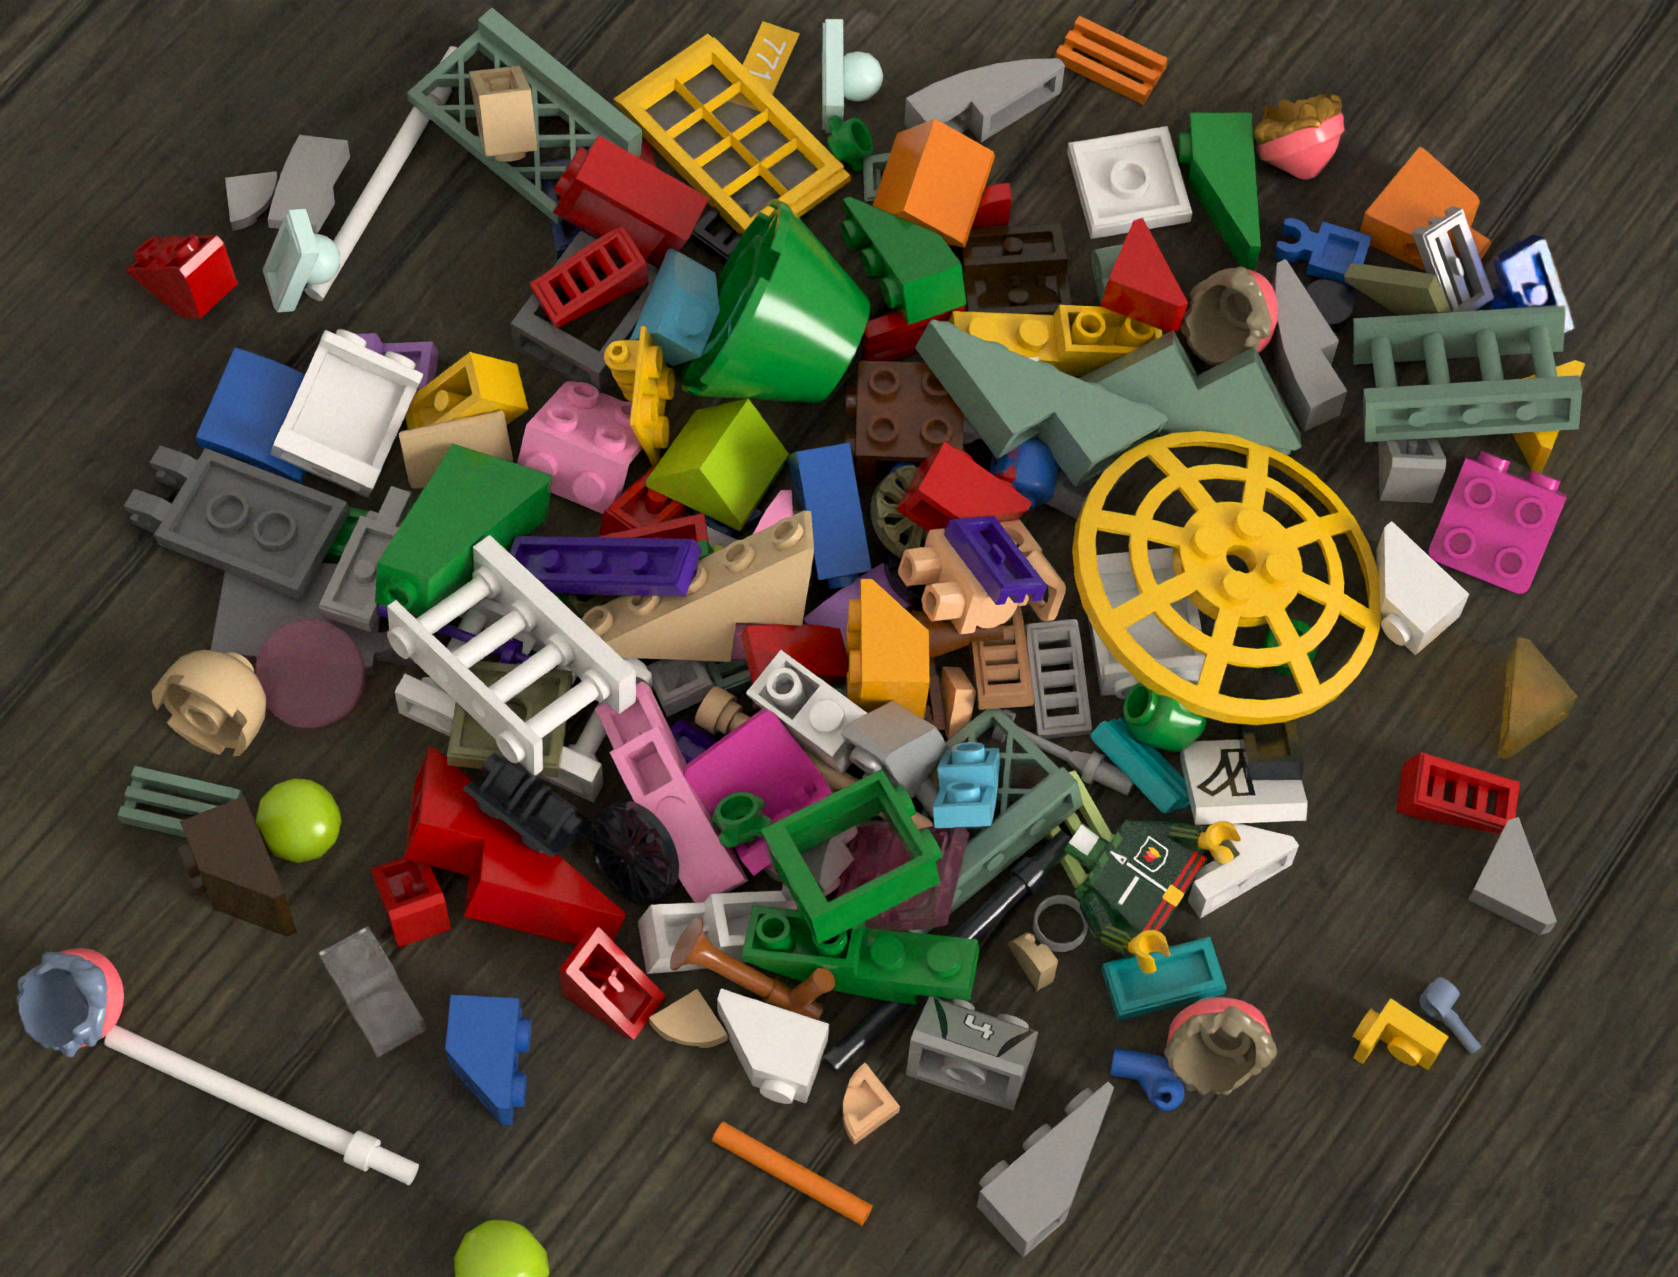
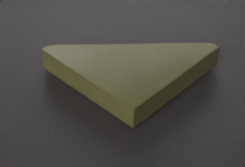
[1344,263,1452,316]

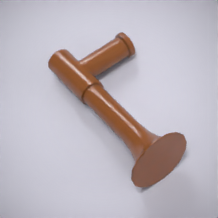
[670,917,835,1020]

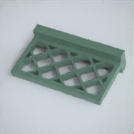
[407,8,642,224]
[845,708,1083,934]

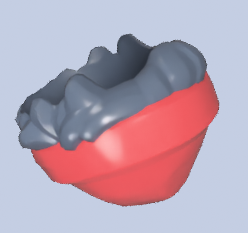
[16,948,124,1057]

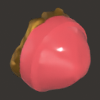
[1253,93,1345,180]

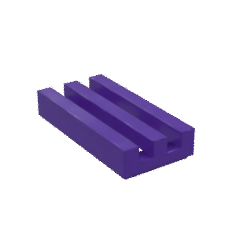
[944,516,1047,605]

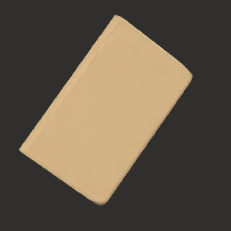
[398,410,513,490]

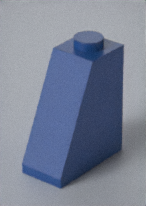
[787,443,872,589]

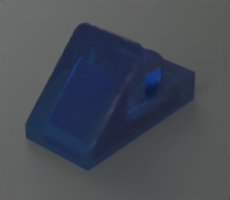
[1488,234,1575,334]

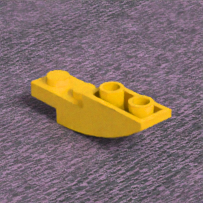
[947,305,1162,377]

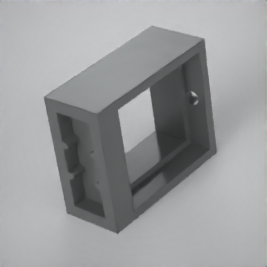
[510,231,659,393]

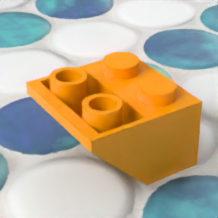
[846,579,930,719]

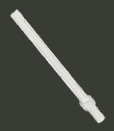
[304,46,458,301]
[104,1025,419,1185]

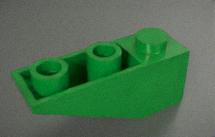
[840,197,966,325]

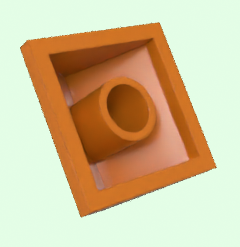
[873,118,995,248]

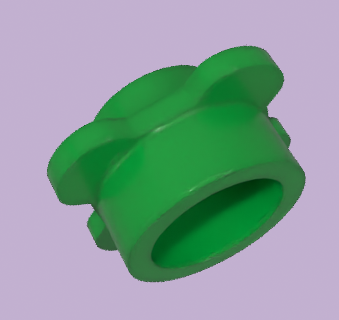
[827,115,873,172]
[711,792,772,848]

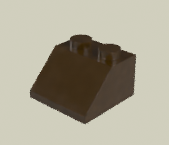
[176,796,297,937]

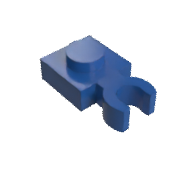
[1274,218,1372,289]

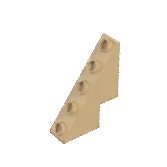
[582,511,814,662]

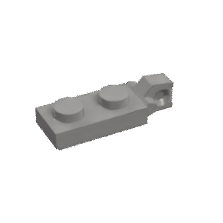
[319,486,414,632]

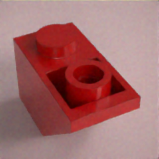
[896,442,1032,532]

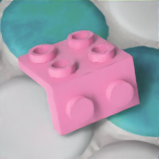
[517,381,642,514]

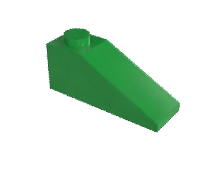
[1177,113,1261,271]

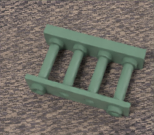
[1352,305,1582,442]

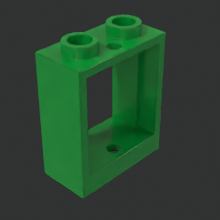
[761,769,942,945]

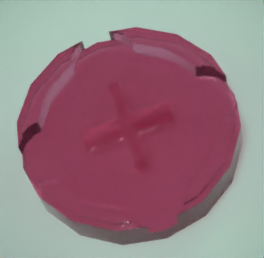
[255,619,366,729]

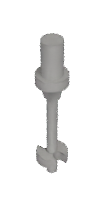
[992,709,1134,796]

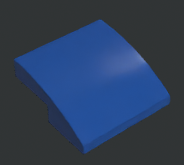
[196,348,307,484]

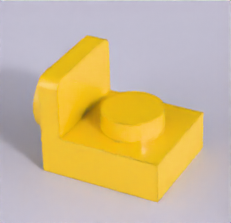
[1352,998,1449,1070]

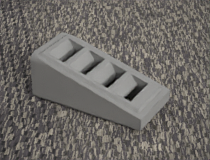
[1024,619,1092,739]

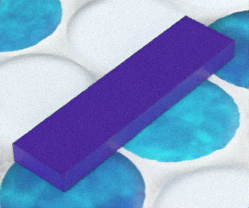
[509,536,702,597]

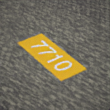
[727,21,800,113]

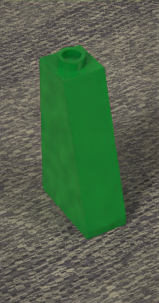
[375,444,552,617]

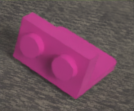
[1429,450,1567,594]
[683,708,835,876]

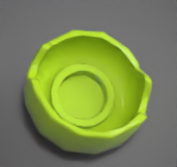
[255,778,341,863]
[454,1220,549,1277]

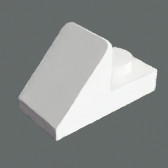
[1188,823,1299,918]

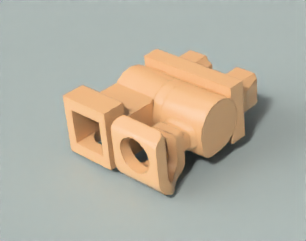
[898,519,1066,635]

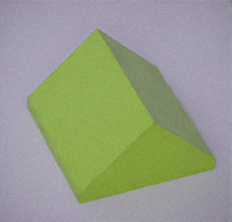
[646,398,789,531]

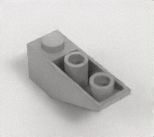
[977,1082,1114,1257]

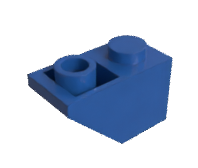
[445,995,531,1125]

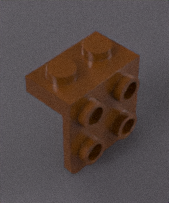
[845,361,964,485]

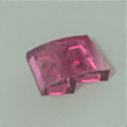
[837,821,969,931]

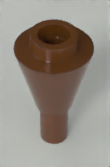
[912,609,1004,659]

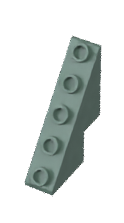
[915,320,1168,487]
[1078,330,1301,455]

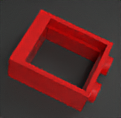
[552,135,709,269]

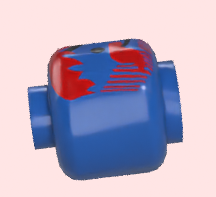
[990,437,1059,513]

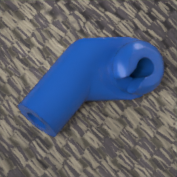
[1110,1048,1184,1111]

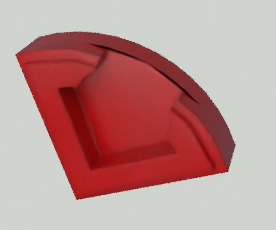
[971,183,1012,228]

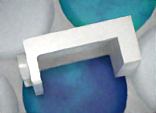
[270,329,423,498]
[1088,547,1205,699]

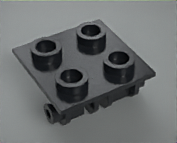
[463,753,594,858]

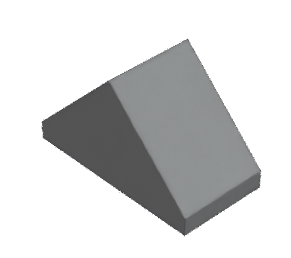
[1378,438,1446,503]
[1468,817,1557,935]

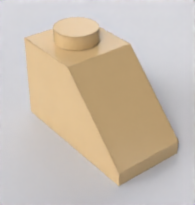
[469,66,537,161]

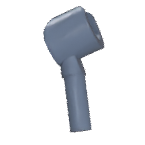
[1419,977,1482,1055]

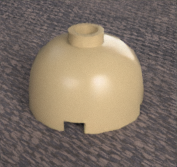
[152,650,266,756]

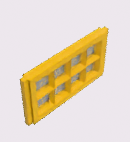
[614,34,851,235]

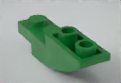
[742,905,979,1005]

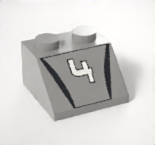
[906,996,1038,1111]

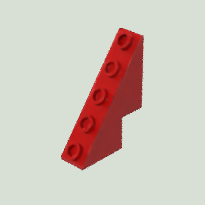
[404,747,625,945]

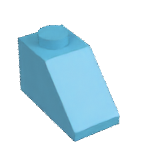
[630,248,720,366]

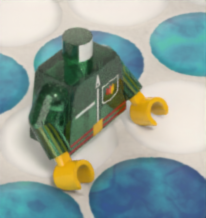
[1063,819,1241,974]

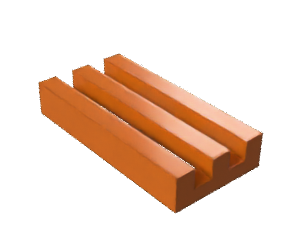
[1055,16,1168,105]

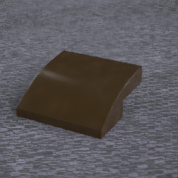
[959,223,1072,315]

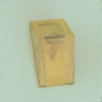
[1498,637,1578,759]

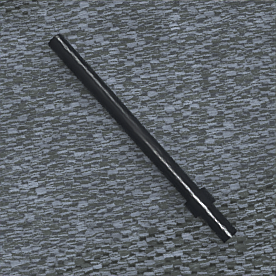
[822,831,1074,1074]

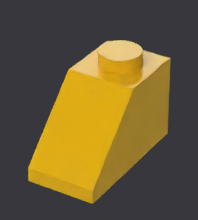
[405,352,528,430]

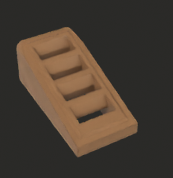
[968,606,1034,710]

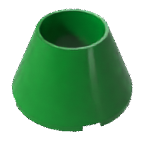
[680,199,870,403]

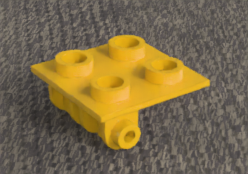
[604,326,675,465]

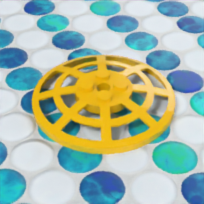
[1072,431,1381,725]

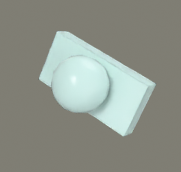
[822,19,883,133]
[263,209,340,312]

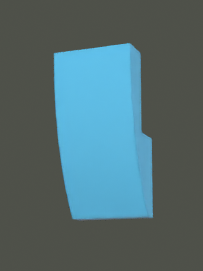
[933,742,1000,828]

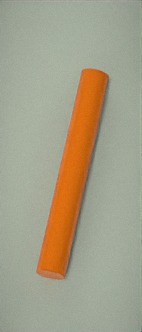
[712,1121,873,1226]

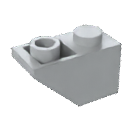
[840,700,949,799]

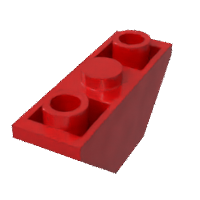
[125,234,238,318]

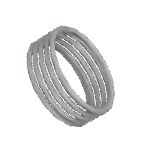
[1033,895,1089,952]

